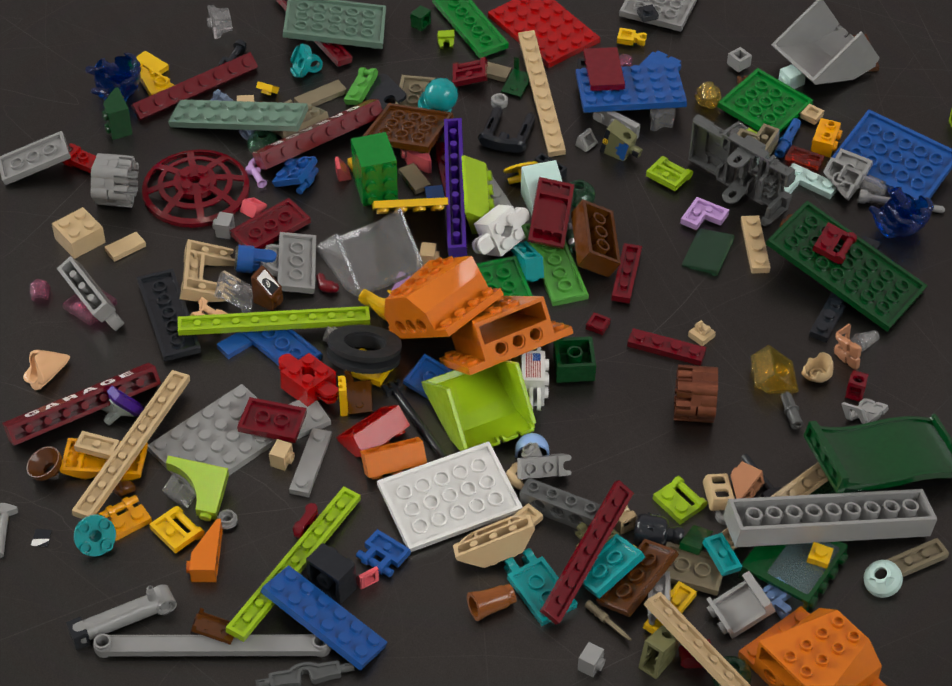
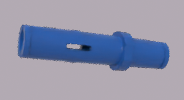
[774,118,801,158]

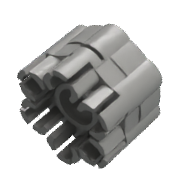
[91,153,139,208]

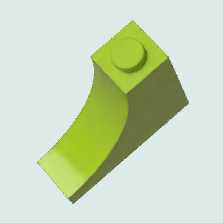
[166,455,229,521]

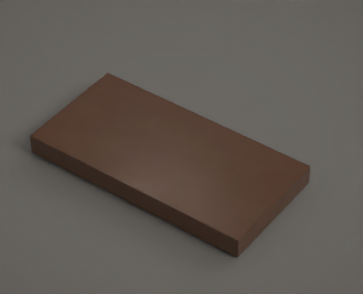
[596,539,679,617]

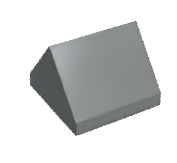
[575,128,598,152]

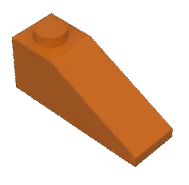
[186,519,223,582]

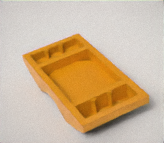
[60,438,148,481]

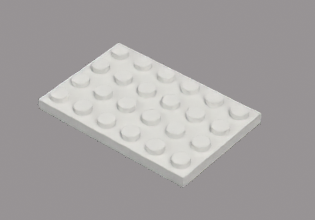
[377,441,523,552]

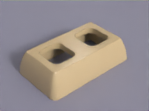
[703,473,735,511]

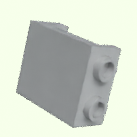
[706,571,776,639]

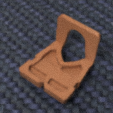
[834,323,862,370]

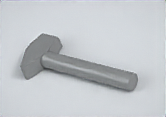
[0,503,18,558]

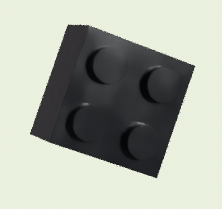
[306,543,357,605]

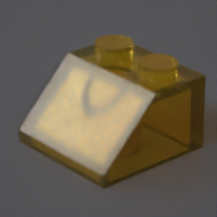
[751,345,799,394]

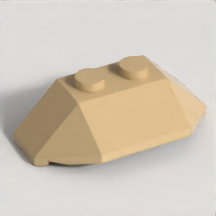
[453,514,535,568]

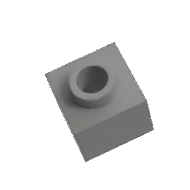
[727,47,752,72]
[213,212,235,239]
[578,642,606,677]

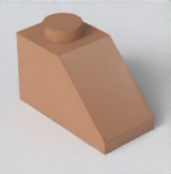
[731,462,765,499]

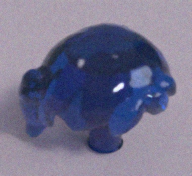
[85,53,141,102]
[869,186,934,238]

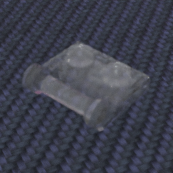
[214,270,253,313]

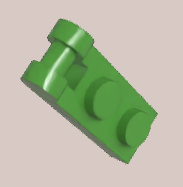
[344,67,378,105]

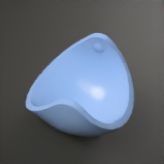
[515,433,550,458]

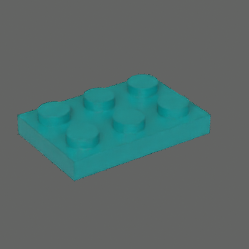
[582,534,645,599]

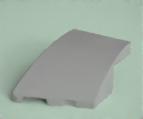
[823,148,873,200]

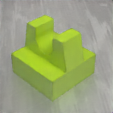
[437,30,455,49]

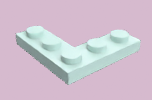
[784,163,838,199]

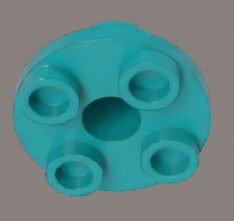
[74,514,116,556]

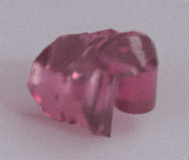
[619,54,633,67]
[30,279,51,301]

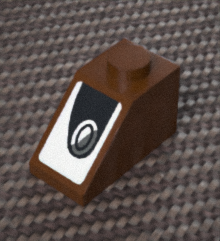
[251,265,283,311]

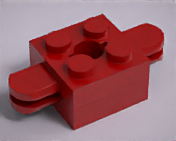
[278,353,339,407]

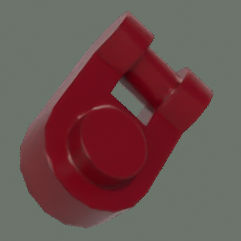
[293,503,319,539]

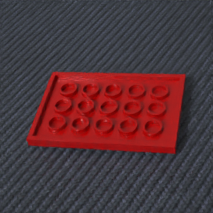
[488,0,601,68]

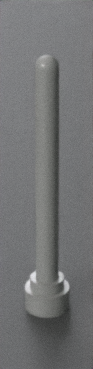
[858,189,945,213]

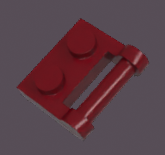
[453,57,488,87]
[812,222,858,264]

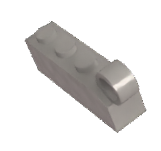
[57,256,125,331]

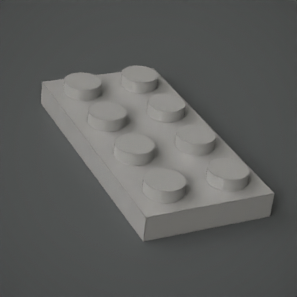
[0,131,71,185]

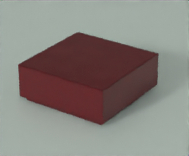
[585,312,611,335]

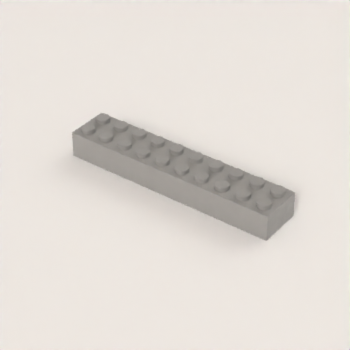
[723,489,937,547]

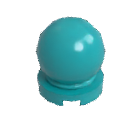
[418,78,458,112]

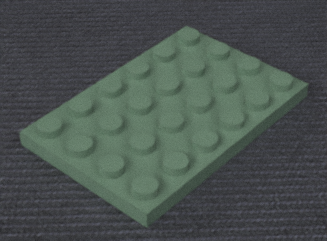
[283,0,386,49]

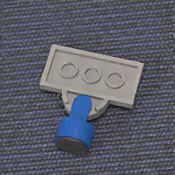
[234,232,316,294]

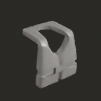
[842,398,889,424]

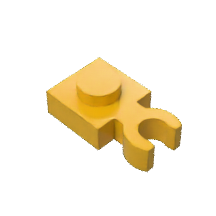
[617,28,647,46]

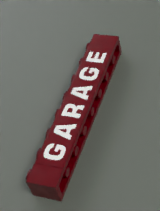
[252,99,383,170]
[2,362,161,445]

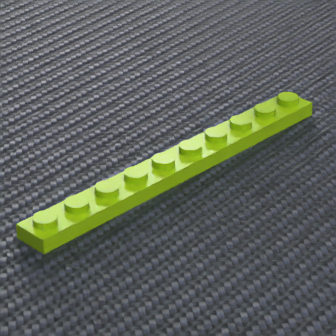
[178,306,370,336]
[226,486,361,642]

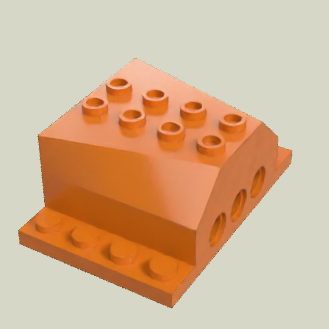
[384,256,504,339]
[439,296,573,375]
[738,606,886,686]

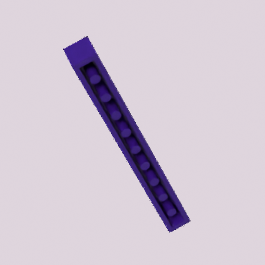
[444,118,467,258]

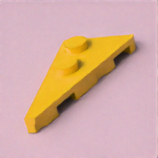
[130,58,174,96]

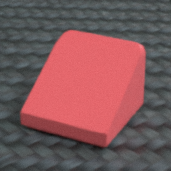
[335,156,351,182]
[240,197,267,218]
[356,566,379,589]

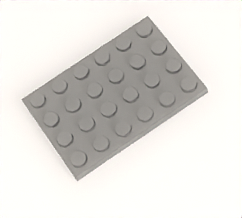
[148,384,276,498]

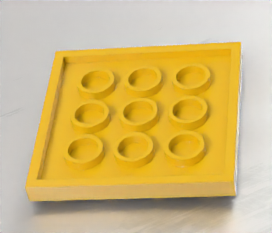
[372,197,448,214]

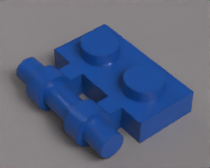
[356,529,411,577]

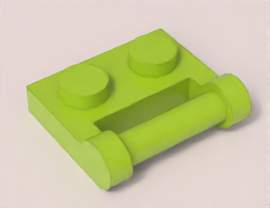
[646,156,693,191]
[653,476,708,525]

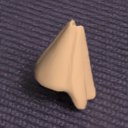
[23,350,70,390]

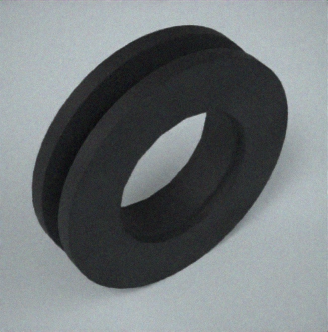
[327,325,402,374]

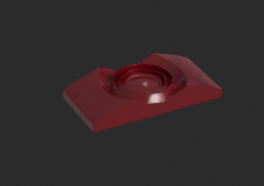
[527,177,575,249]

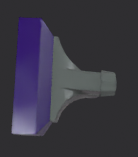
[101,386,144,425]

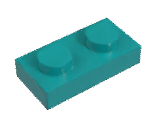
[702,533,742,577]

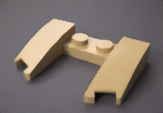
[180,239,238,302]

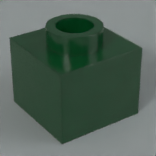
[410,5,431,31]

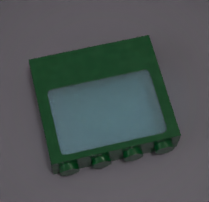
[738,541,848,611]

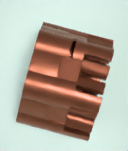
[674,364,718,423]

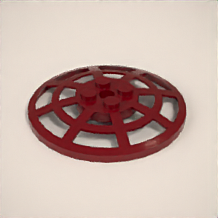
[142,150,250,228]

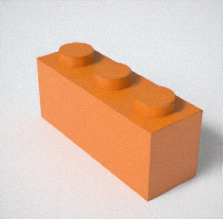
[360,437,427,479]

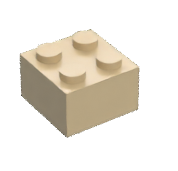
[52,207,106,259]

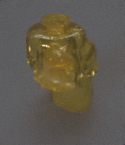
[694,82,721,108]

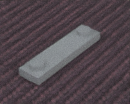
[289,428,332,497]

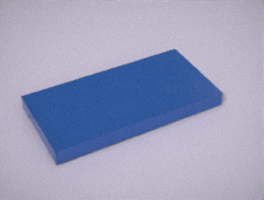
[242,329,323,366]

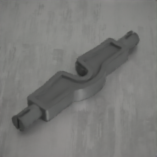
[255,660,355,686]

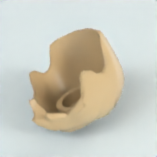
[801,352,834,383]

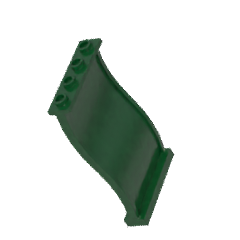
[804,414,952,493]

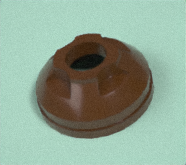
[27,446,62,481]

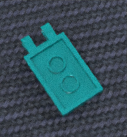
[504,548,578,626]

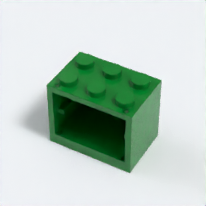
[351,132,398,206]

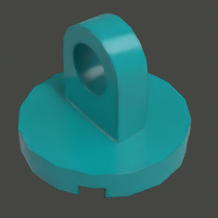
[290,44,323,78]

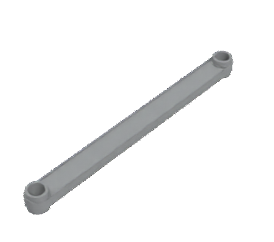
[93,634,331,658]

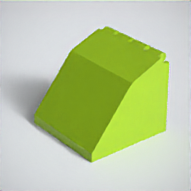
[421,360,536,451]

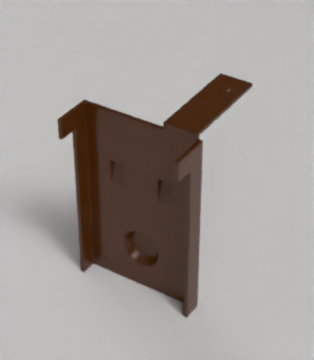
[344,371,373,416]
[191,608,234,645]

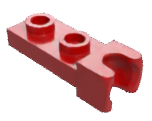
[62,143,96,173]

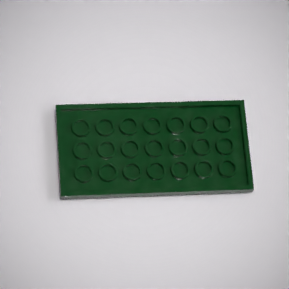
[766,200,928,332]

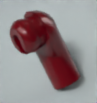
[316,273,339,293]

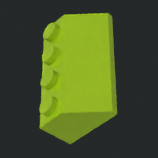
[461,155,495,234]

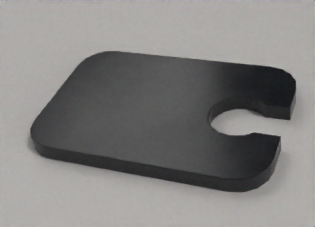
[365,74,407,110]

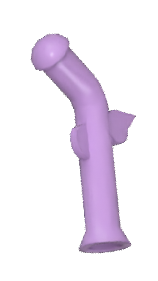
[245,158,267,188]

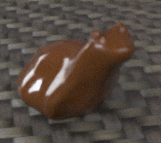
[113,480,136,497]

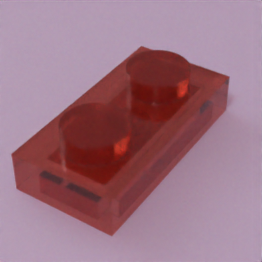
[785,145,825,172]

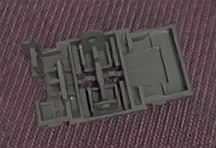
[688,114,796,227]

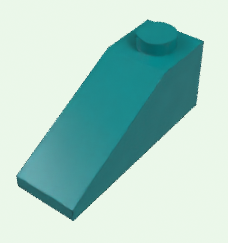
[510,241,544,282]

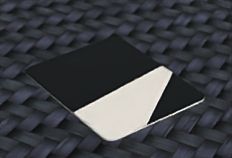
[31,529,52,547]

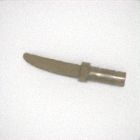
[585,600,632,641]

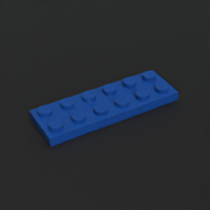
[261,565,388,670]

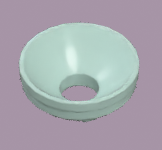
[863,560,903,598]

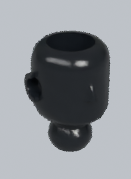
[633,512,685,546]

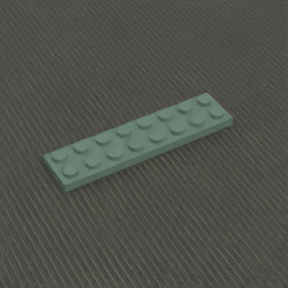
[168,99,309,132]

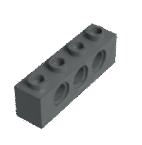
[519,478,601,528]

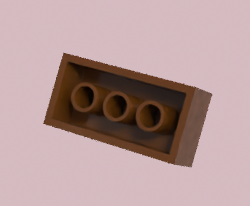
[571,199,621,277]

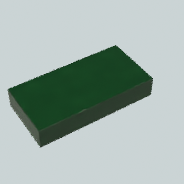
[679,525,713,555]

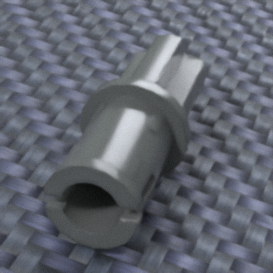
[781,391,803,429]

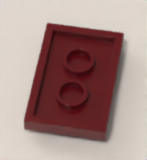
[237,397,307,443]

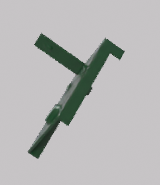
[501,57,529,99]

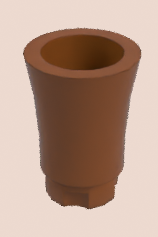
[467,584,516,621]

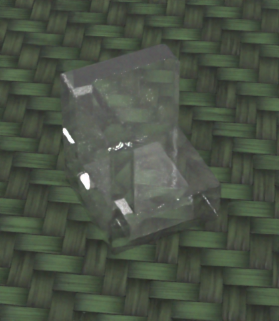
[162,474,196,508]

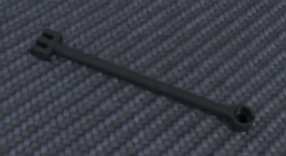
[381,378,447,458]

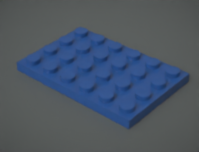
[576,63,687,113]
[832,109,952,204]

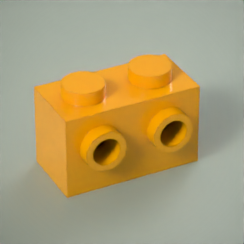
[810,118,843,158]

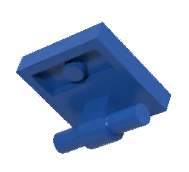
[272,156,319,194]

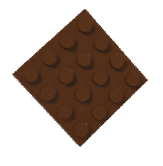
[363,103,453,153]

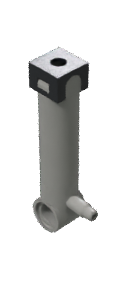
[66,585,177,650]

